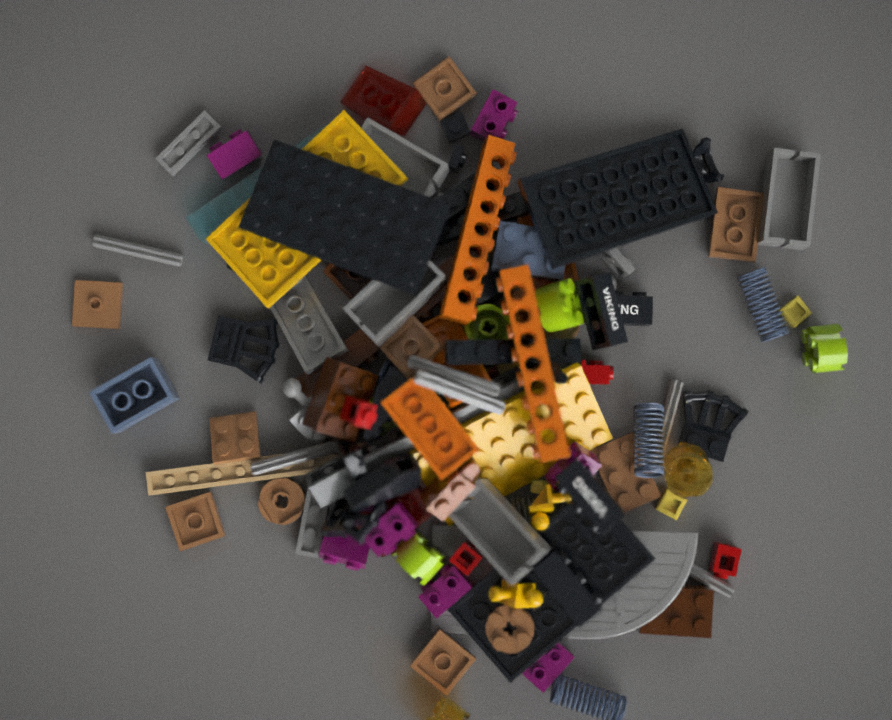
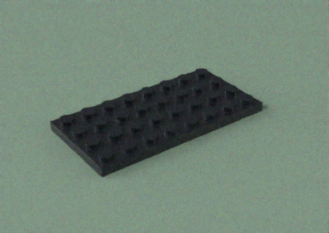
[517,128,718,270]
[239,139,451,296]
[447,502,656,683]

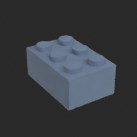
[491,221,565,282]
[89,357,180,433]

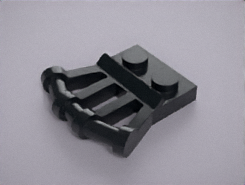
[207,315,280,384]
[677,390,749,462]
[320,496,387,545]

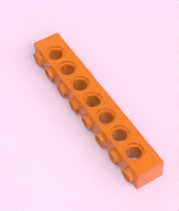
[438,135,517,326]
[496,265,570,463]

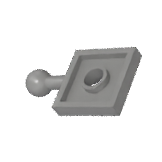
[282,378,332,446]

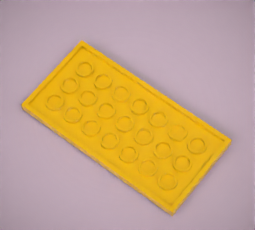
[206,110,408,308]
[408,362,613,526]

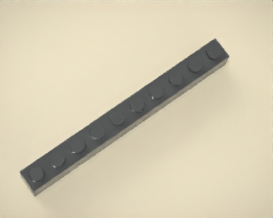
[305,366,524,508]

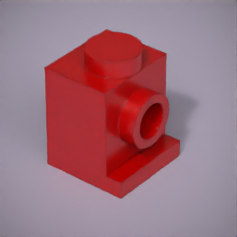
[579,360,614,385]
[339,395,377,429]
[449,540,484,576]
[709,541,742,579]

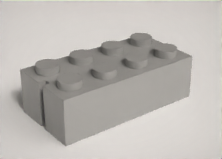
[361,117,450,198]
[758,148,821,250]
[343,261,447,347]
[449,478,552,585]

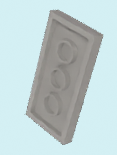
[270,275,349,375]

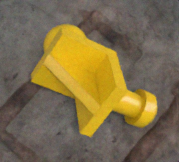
[528,484,573,531]
[489,579,543,608]

